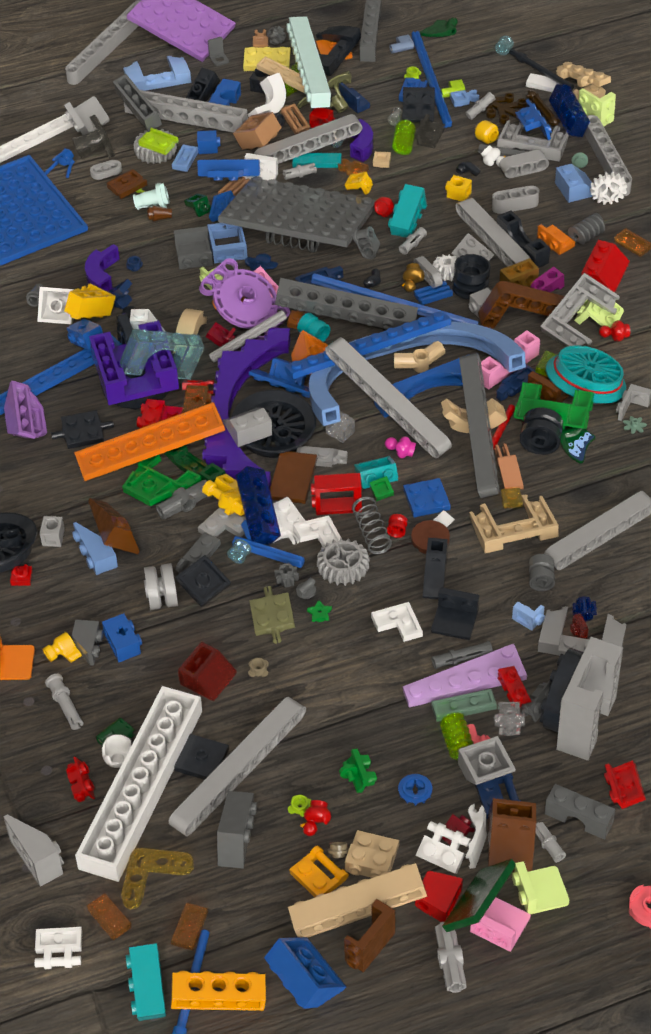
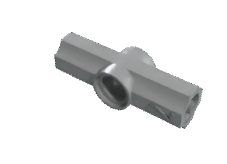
[435,922,466,993]

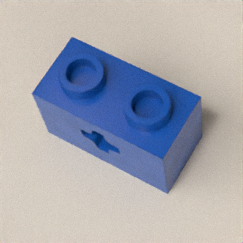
[67,319,103,350]
[102,613,142,662]

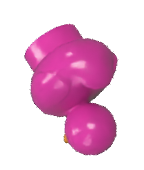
[385,436,416,458]

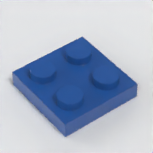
[403,478,450,518]

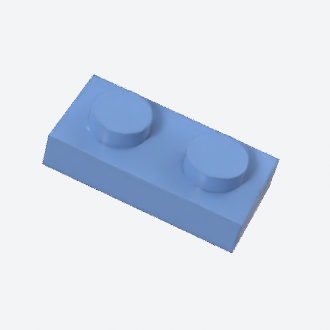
[172,144,198,172]

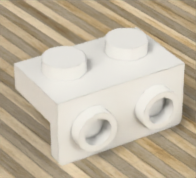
[243,153,278,180]

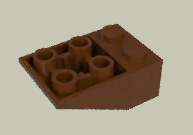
[488,798,536,872]

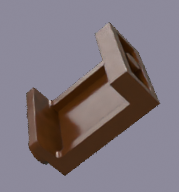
[344,899,395,973]

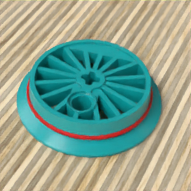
[546,345,626,403]

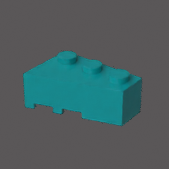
[388,184,427,238]
[126,943,166,1021]

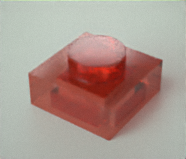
[570,613,588,639]

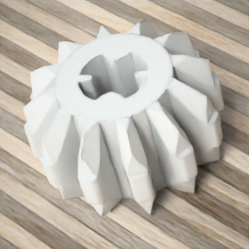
[433,254,457,282]

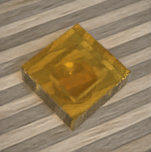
[501,488,523,508]

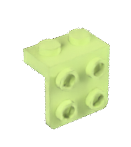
[578,88,616,126]
[574,300,624,327]
[512,861,569,914]

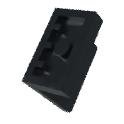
[402,87,435,123]
[431,587,480,640]

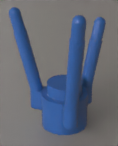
[44,148,75,178]

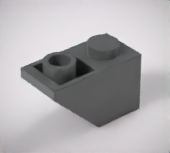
[72,620,104,665]

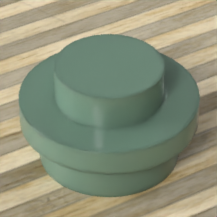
[572,152,588,168]

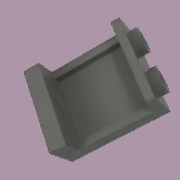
[174,226,213,270]

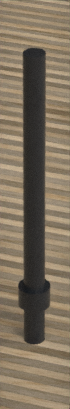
[509,49,574,91]

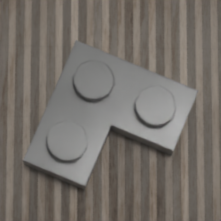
[198,508,248,538]

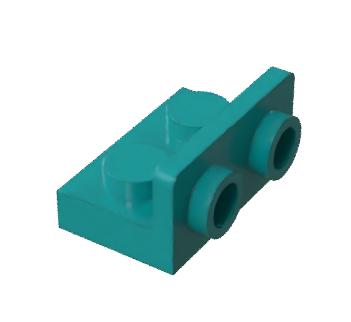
[354,456,398,489]

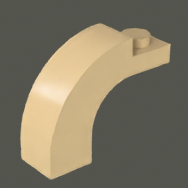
[173,309,207,355]
[441,398,507,433]

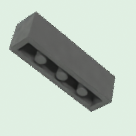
[113,74,162,132]

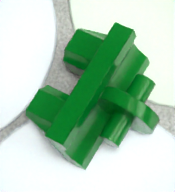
[339,749,377,793]

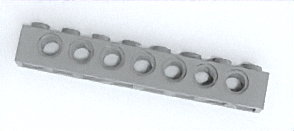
[124,90,248,132]

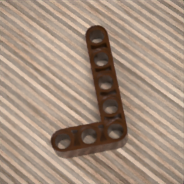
[478,281,565,329]

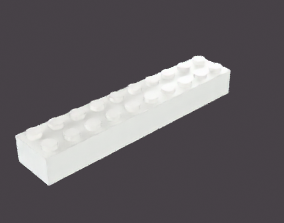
[75,686,202,882]

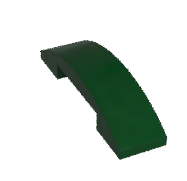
[164,445,226,482]

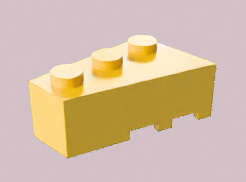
[64,283,116,319]

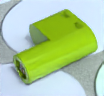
[441,79,465,98]

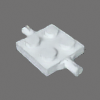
[255,496,305,545]

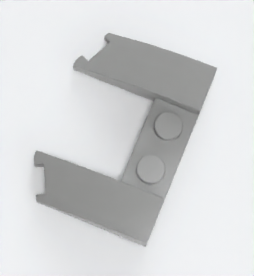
[497,120,570,162]
[540,273,620,347]
[538,606,626,656]

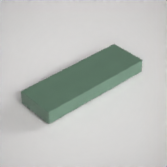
[431,689,497,722]

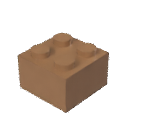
[233,112,281,150]

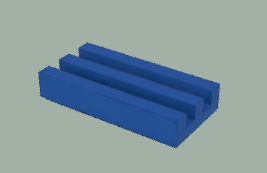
[414,281,453,305]

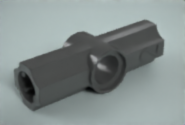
[156,480,207,520]

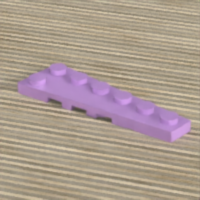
[403,644,527,707]

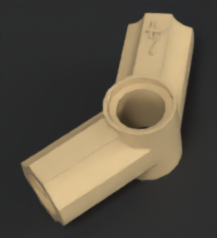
[394,341,445,373]

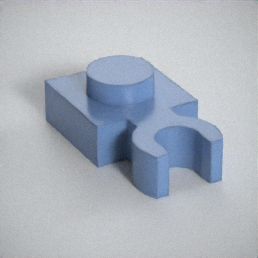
[450,90,479,107]

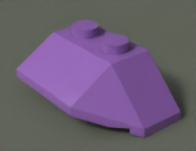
[4,381,47,439]

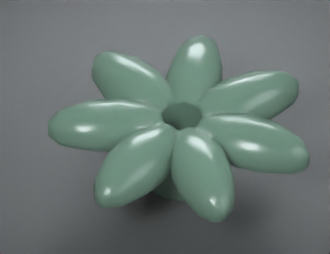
[623,416,647,434]

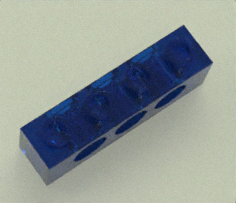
[549,84,590,137]
[235,466,281,545]

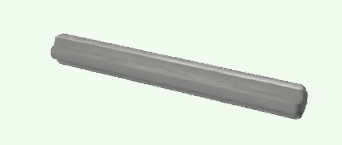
[209,310,287,363]

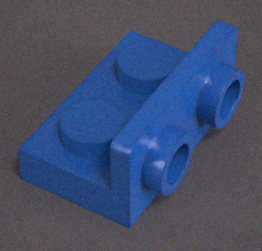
[209,190,235,222]

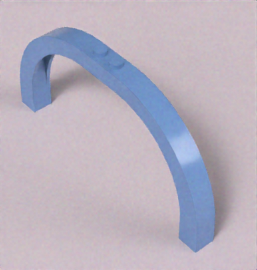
[309,322,526,426]

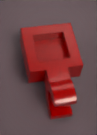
[182,380,214,395]

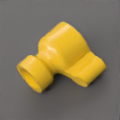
[42,632,82,663]

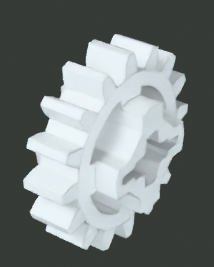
[590,172,627,205]

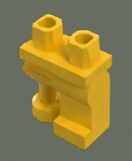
[202,474,259,516]

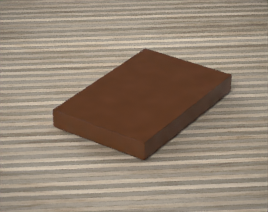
[268,451,318,504]

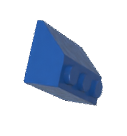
[264,937,346,1009]

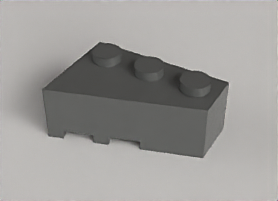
[217,791,257,869]

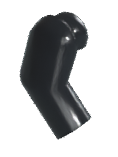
[456,161,481,176]
[363,268,381,288]

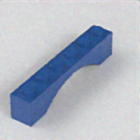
[374,355,467,418]

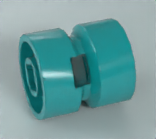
[297,313,331,342]

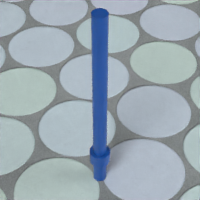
[172,930,210,1034]

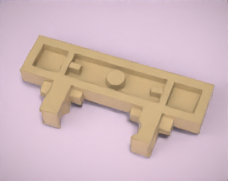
[556,62,611,87]

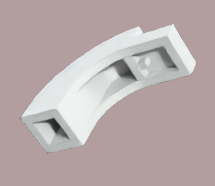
[248,73,286,117]

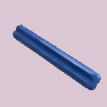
[232,536,305,568]

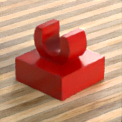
[10,564,33,586]

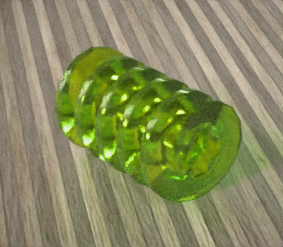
[392,120,416,155]
[440,713,474,760]

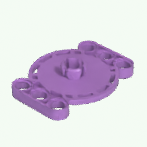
[199,258,290,340]

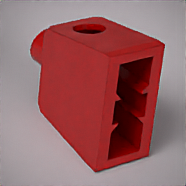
[415,871,463,922]

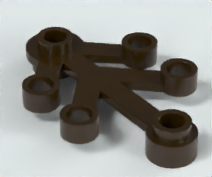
[480,92,527,124]

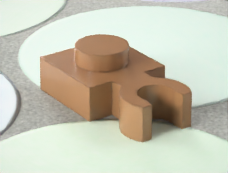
[253,29,268,48]

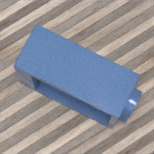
[207,223,247,264]

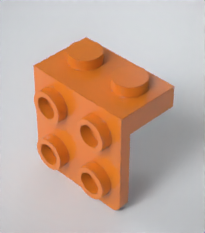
[0,636,35,680]

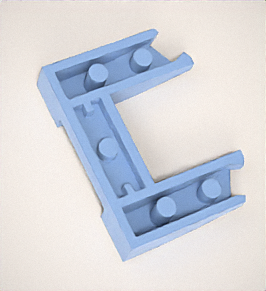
[123,56,191,91]

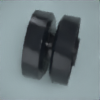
[520,407,563,455]

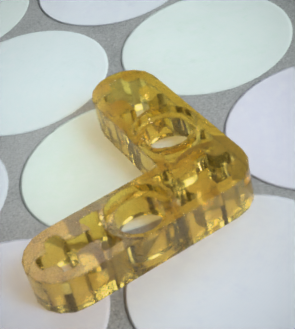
[121,848,194,909]

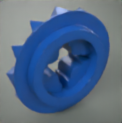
[398,774,433,805]

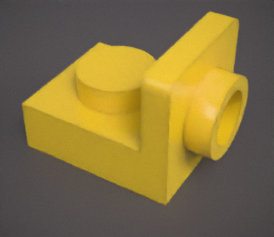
[345,172,373,194]

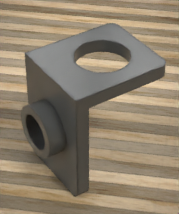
[208,36,229,66]

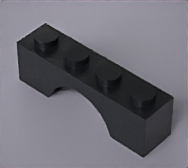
[497,210,550,268]

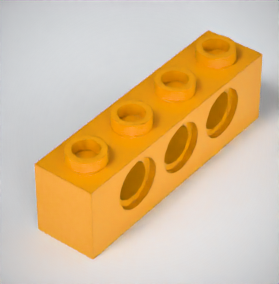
[171,971,266,1011]

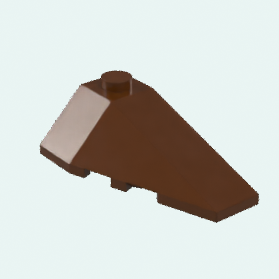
[88,498,140,554]

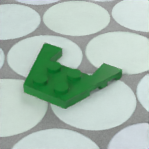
[122,455,202,506]

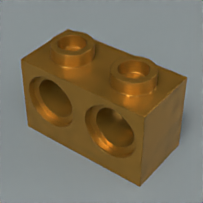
[499,258,539,287]

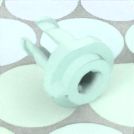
[133,183,170,210]

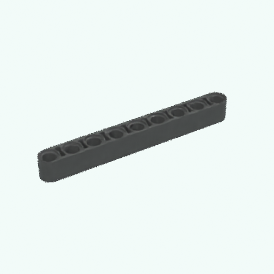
[459,353,500,498]

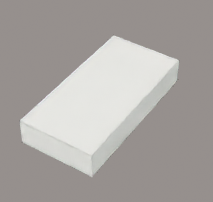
[526,73,560,93]

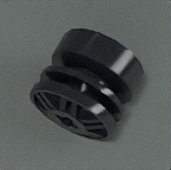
[452,254,491,300]

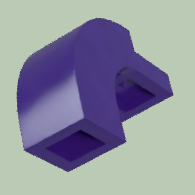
[343,116,373,163]
[85,244,120,292]

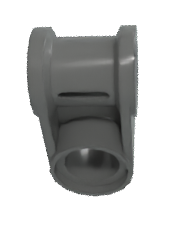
[353,226,380,259]

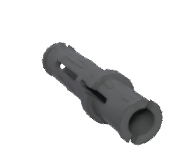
[431,641,493,669]

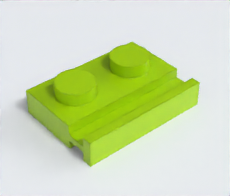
[138,128,179,155]

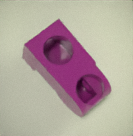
[531,267,565,292]

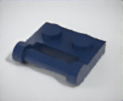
[475,773,521,819]

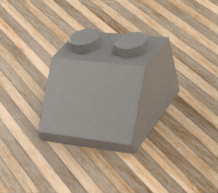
[223,408,272,447]
[458,736,515,785]

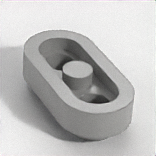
[90,160,122,180]

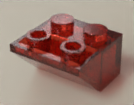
[178,642,237,701]

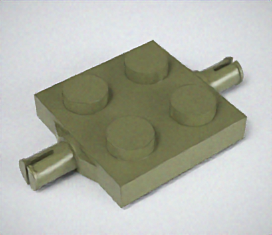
[249,586,295,644]

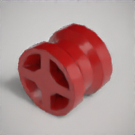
[387,514,408,538]

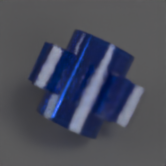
[572,596,597,621]

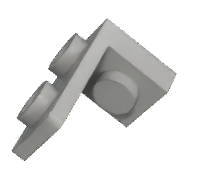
[616,384,651,421]

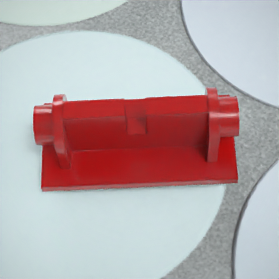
[497,666,532,710]
[66,757,95,802]

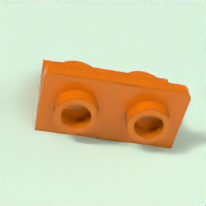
[537,224,575,255]

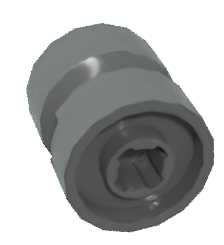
[529,554,555,591]

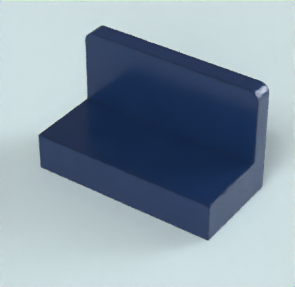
[339,82,370,113]

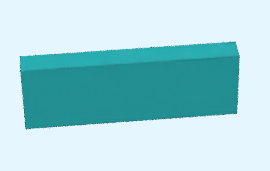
[292,153,342,168]

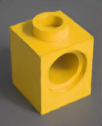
[445,175,472,201]

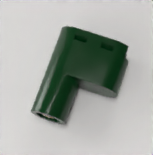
[95,717,135,746]

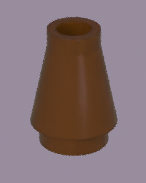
[147,205,172,222]

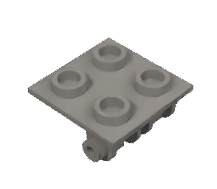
[451,233,494,261]

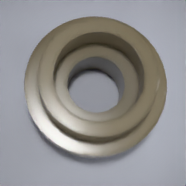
[328,842,349,858]

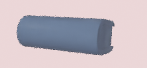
[389,34,414,54]

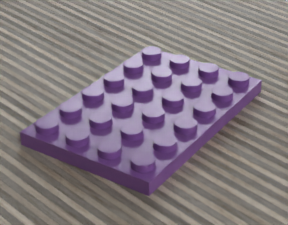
[127,0,236,62]

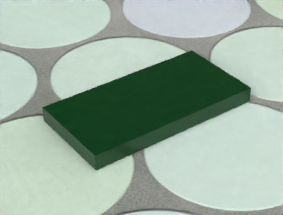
[442,859,516,932]

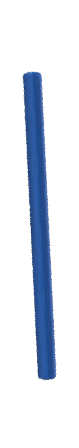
[412,31,452,128]
[311,273,478,325]

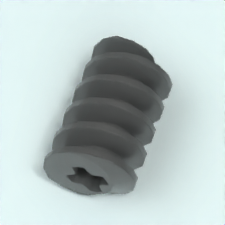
[568,213,605,245]

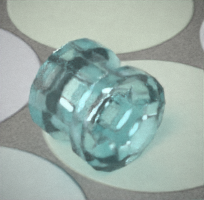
[495,35,514,55]
[227,539,251,564]

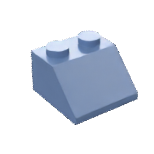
[555,164,593,203]

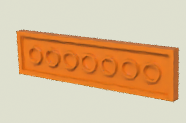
[74,402,225,481]

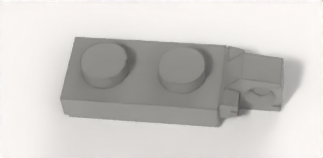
[296,446,348,467]

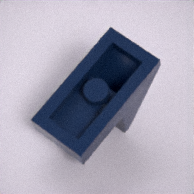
[108,279,132,309]

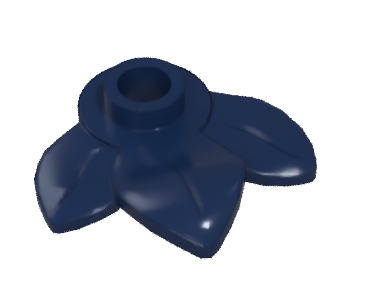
[245,254,278,271]

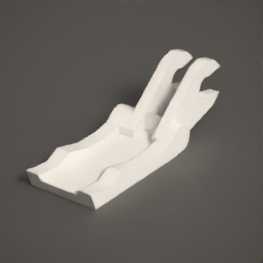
[465,804,487,869]

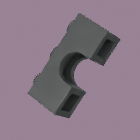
[545,784,615,840]

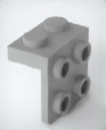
[64,97,110,137]

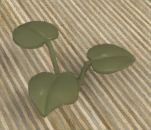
[297,71,352,113]

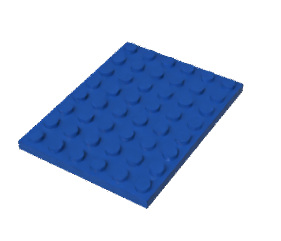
[0,155,88,266]

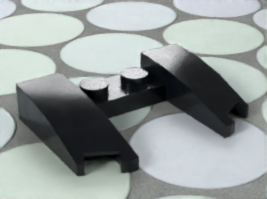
[316,26,361,76]

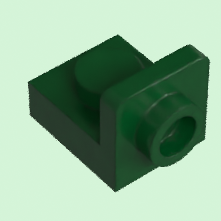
[184,193,211,217]

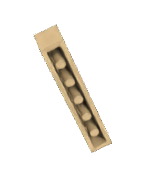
[288,863,427,938]

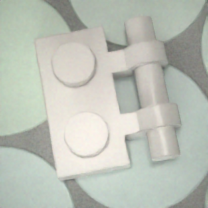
[416,821,471,874]
[35,927,82,969]

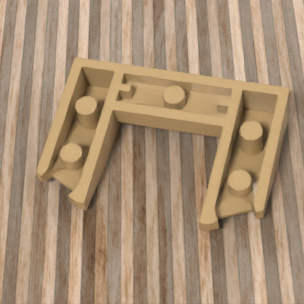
[470,495,559,553]

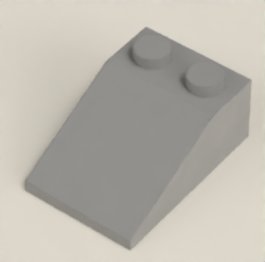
[3,814,64,887]

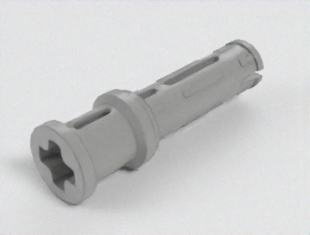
[45,673,84,730]

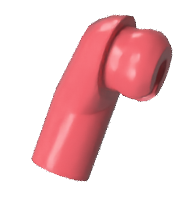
[465,724,490,745]

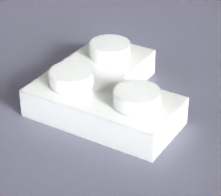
[293,516,342,547]
[371,602,423,642]

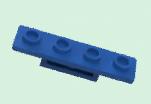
[515,99,552,140]
[197,159,260,180]
[248,357,310,398]

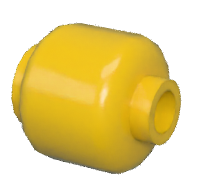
[475,120,499,144]

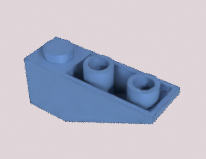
[72,522,118,575]

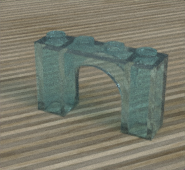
[120,329,204,380]

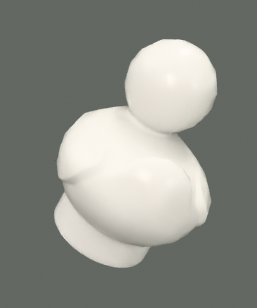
[481,145,506,167]

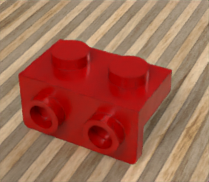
[604,760,646,809]

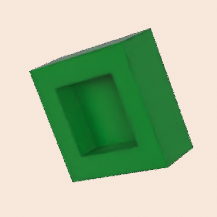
[369,476,394,501]

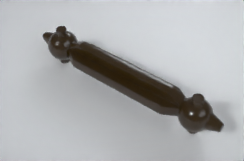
[526,90,561,127]

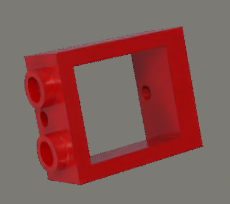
[311,473,362,515]

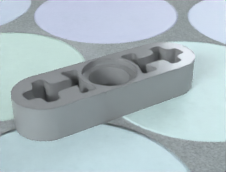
[414,256,443,288]

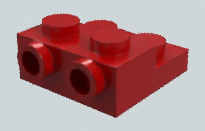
[137,399,184,428]

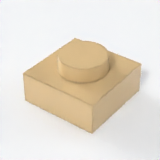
[373,151,391,168]

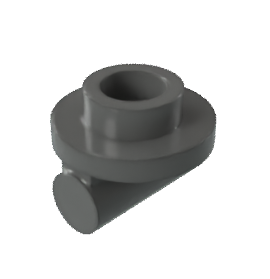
[296,577,316,599]

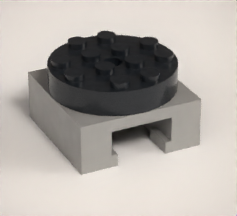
[540,637,623,760]

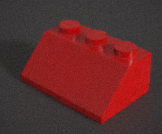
[582,240,630,293]

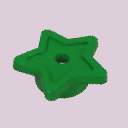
[307,601,332,622]

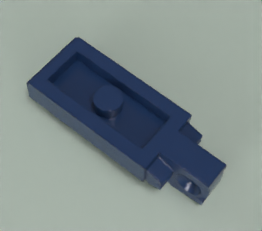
[295,266,344,286]
[496,364,540,401]

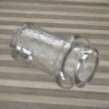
[388,107,402,126]

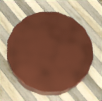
[411,520,450,554]

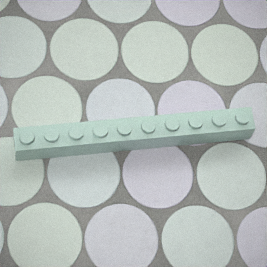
[286,17,331,108]

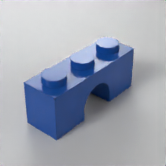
[209,79,241,106]

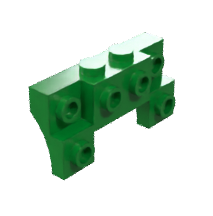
[514,382,595,429]

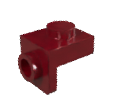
[205,322,236,347]
[442,814,476,845]

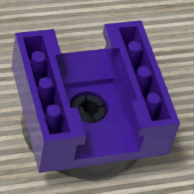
[89,320,179,410]

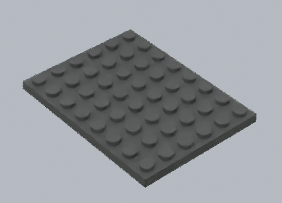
[218,176,376,247]

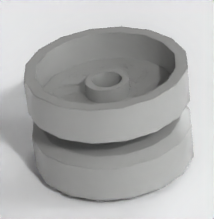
[144,563,178,610]

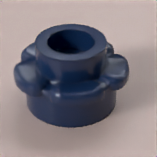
[126,256,143,271]

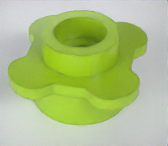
[404,66,421,79]
[288,795,311,817]

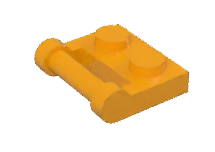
[290,845,349,897]

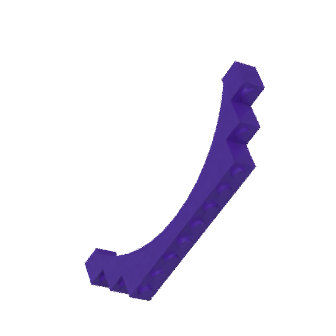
[202,328,290,498]

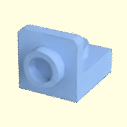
[512,602,545,631]

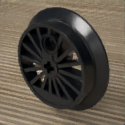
[232,390,316,458]
[0,512,37,573]

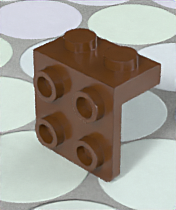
[528,371,569,402]

